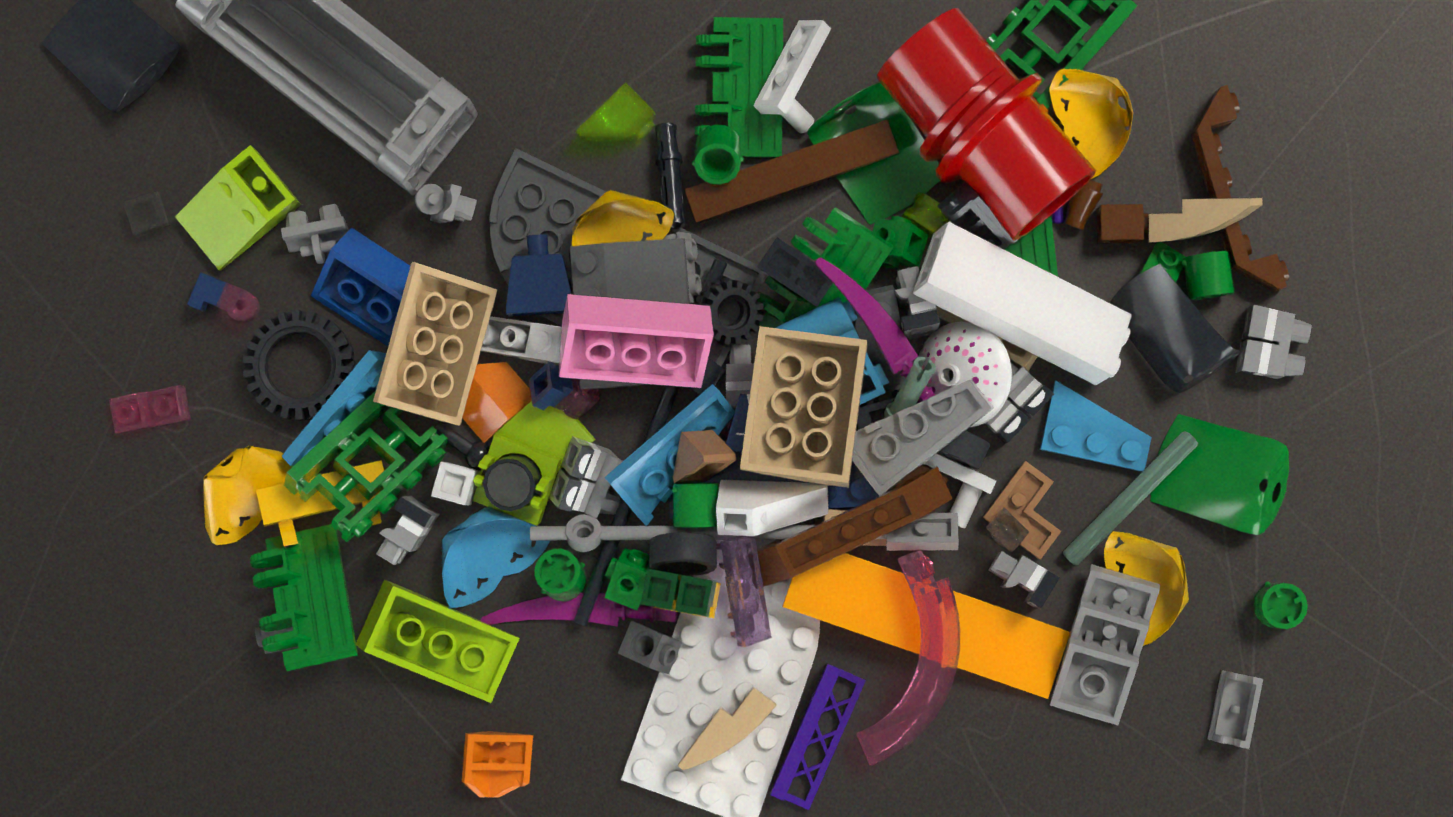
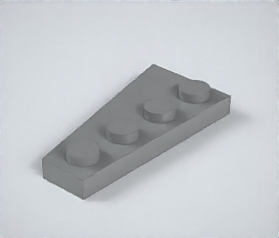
[852,380,994,496]

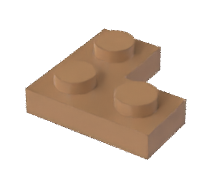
[982,461,1061,560]

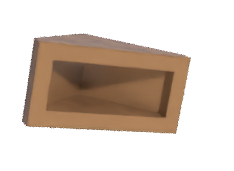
[673,430,736,483]

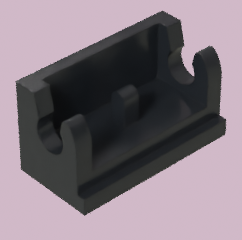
[937,182,1019,249]
[757,237,833,307]

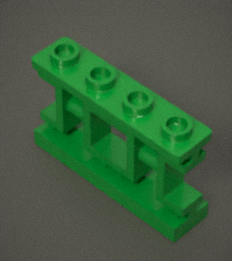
[986,0,1138,109]
[284,391,448,542]

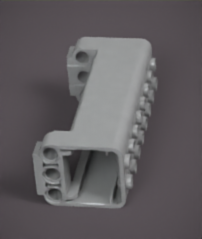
[175,0,478,196]

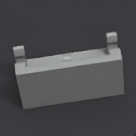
[1207,670,1263,749]

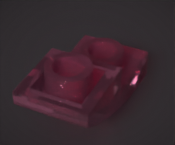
[109,385,191,434]

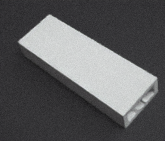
[913,222,1132,385]

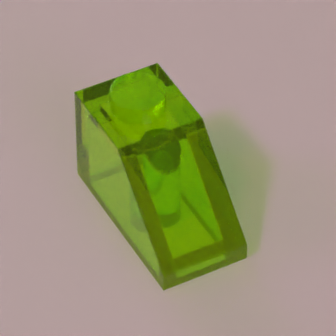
[575,82,656,142]

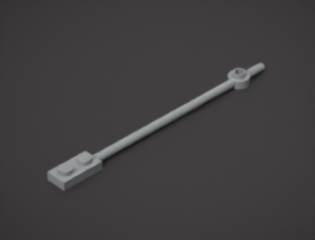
[530,513,959,552]

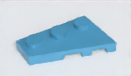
[1039,380,1152,472]

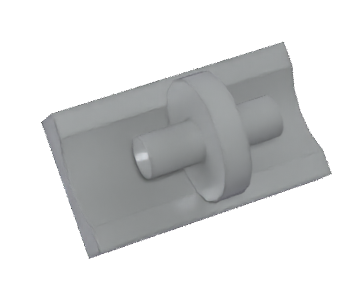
[415,184,477,223]
[281,204,349,264]

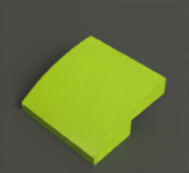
[493,400,596,476]

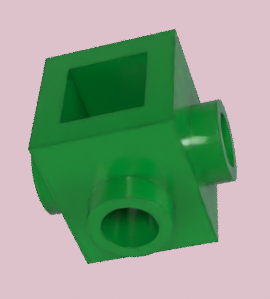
[872,216,928,269]
[604,548,650,610]

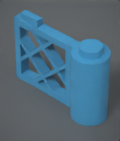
[776,297,889,405]

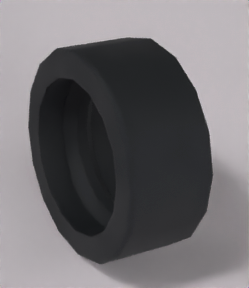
[937,431,990,470]
[649,532,717,576]

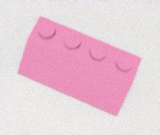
[559,294,714,388]

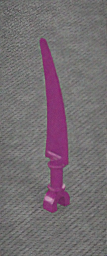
[815,258,936,403]
[480,593,678,627]

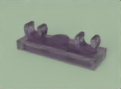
[716,536,772,647]

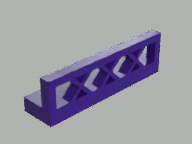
[770,663,866,810]

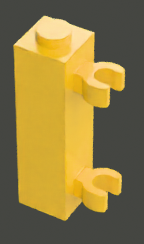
[256,460,388,547]

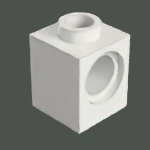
[431,462,480,505]

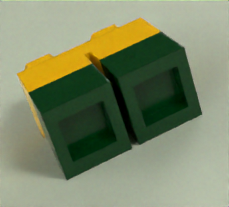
[641,569,721,619]

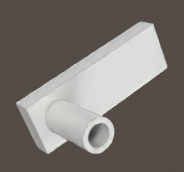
[753,20,831,133]
[923,453,996,528]

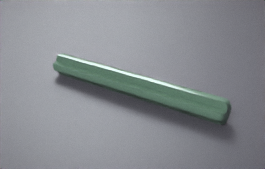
[1063,431,1198,566]

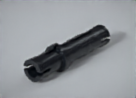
[655,122,685,229]

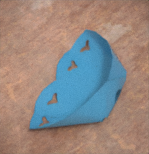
[442,507,550,608]

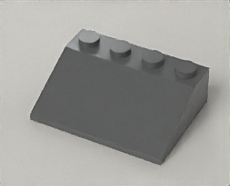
[570,238,690,389]

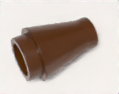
[1064,180,1103,230]

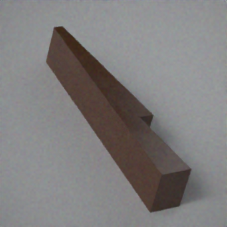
[685,120,900,224]

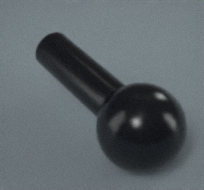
[434,421,490,470]

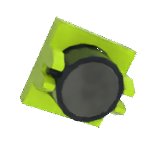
[472,434,562,526]

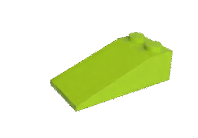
[356,579,520,703]

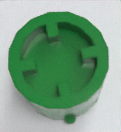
[692,125,744,185]
[1182,251,1234,300]
[672,482,719,527]
[535,549,586,601]
[1254,581,1308,629]

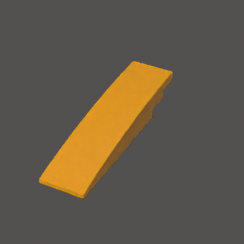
[782,553,1071,699]

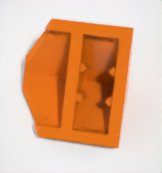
[462,362,532,443]
[462,731,533,797]

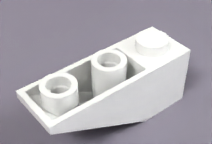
[481,316,562,365]
[716,480,829,536]

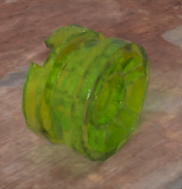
[901,192,953,239]

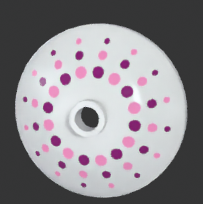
[918,322,1012,427]

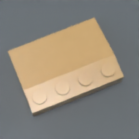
[373,262,497,426]
[740,326,867,488]

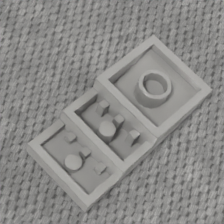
[1050,564,1160,725]

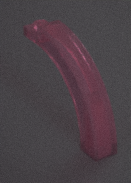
[856,550,960,766]

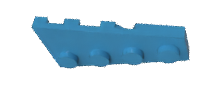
[282,350,386,466]
[604,384,735,526]

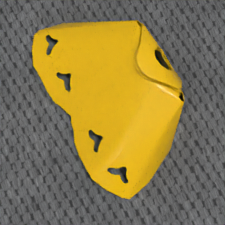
[1049,69,1133,179]
[572,190,674,246]
[203,446,293,545]
[1104,531,1189,646]

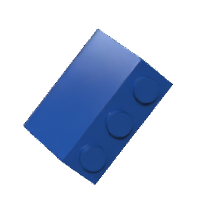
[311,228,410,346]

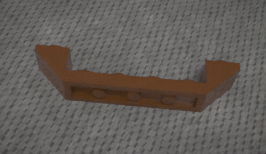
[1191,85,1289,293]
[744,466,953,588]

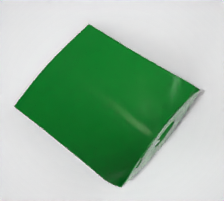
[807,82,940,225]
[1150,414,1289,535]

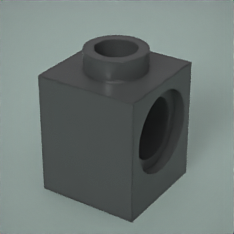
[618,620,682,674]

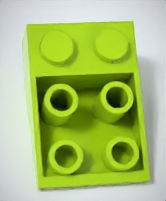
[175,145,302,271]

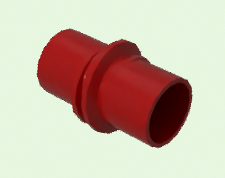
[877,8,1096,241]

